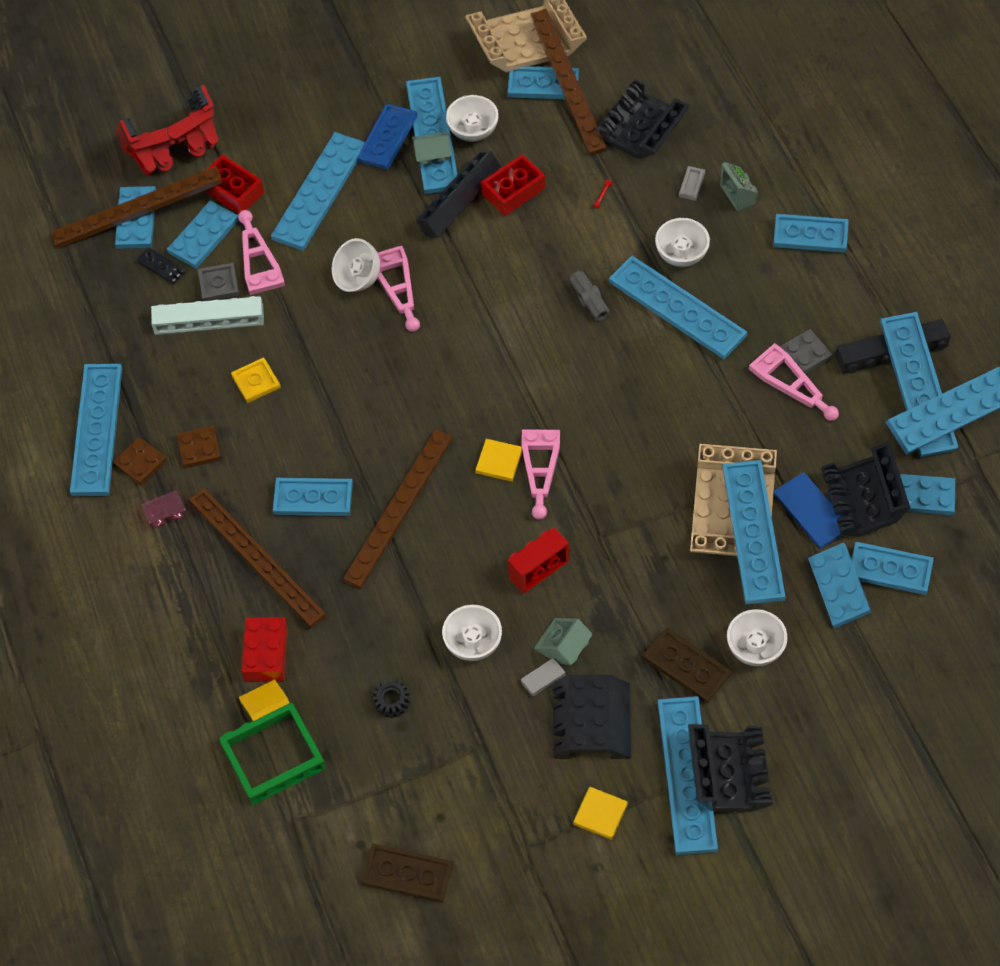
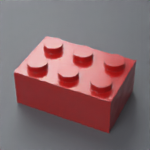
[204,154,264,214]
[481,154,546,216]
[508,527,569,594]
[242,618,288,682]

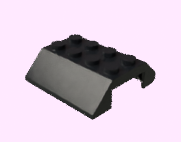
[597,80,690,158]
[821,442,911,536]
[553,675,631,759]
[688,724,773,812]

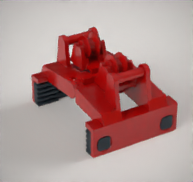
[115,85,218,175]

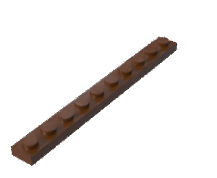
[530,8,606,156]
[51,166,223,249]
[343,429,452,590]
[189,488,326,628]

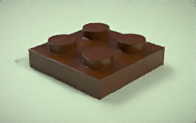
[177,425,221,469]
[113,437,167,486]

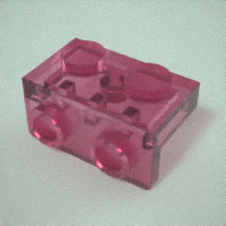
[141,490,186,527]

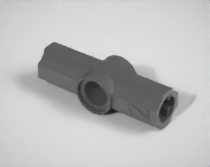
[570,271,610,321]

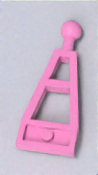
[238,210,285,295]
[377,246,420,332]
[749,343,839,421]
[522,430,560,520]

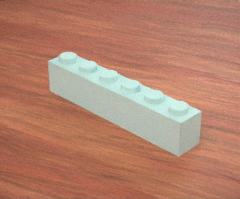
[151,296,264,335]

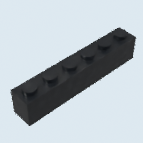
[416,150,501,237]
[835,319,951,374]

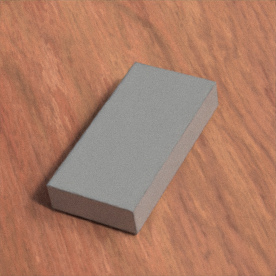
[679,166,705,201]
[521,658,565,697]

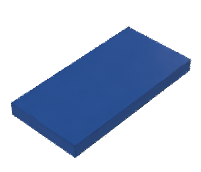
[357,104,418,170]
[773,472,843,550]

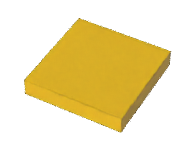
[231,357,281,403]
[475,439,522,482]
[239,679,289,721]
[573,787,628,840]

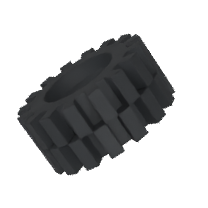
[373,678,410,718]

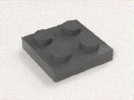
[198,263,239,302]
[780,329,833,374]

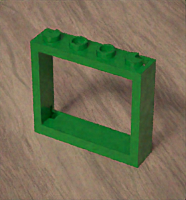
[219,702,326,806]

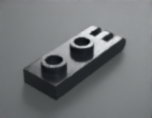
[137,247,186,285]

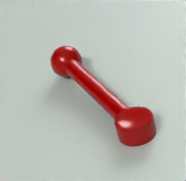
[593,180,612,208]

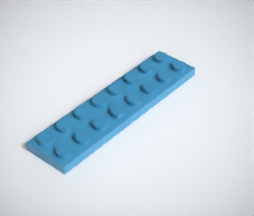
[406,77,458,194]
[271,132,365,251]
[609,256,747,359]
[880,312,958,458]
[70,364,122,496]
[886,367,1000,455]
[722,460,786,604]
[658,696,718,855]

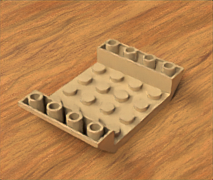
[465,0,586,72]
[690,444,777,556]

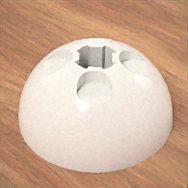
[446,95,498,142]
[655,218,710,267]
[332,238,380,292]
[442,605,502,661]
[727,610,787,666]

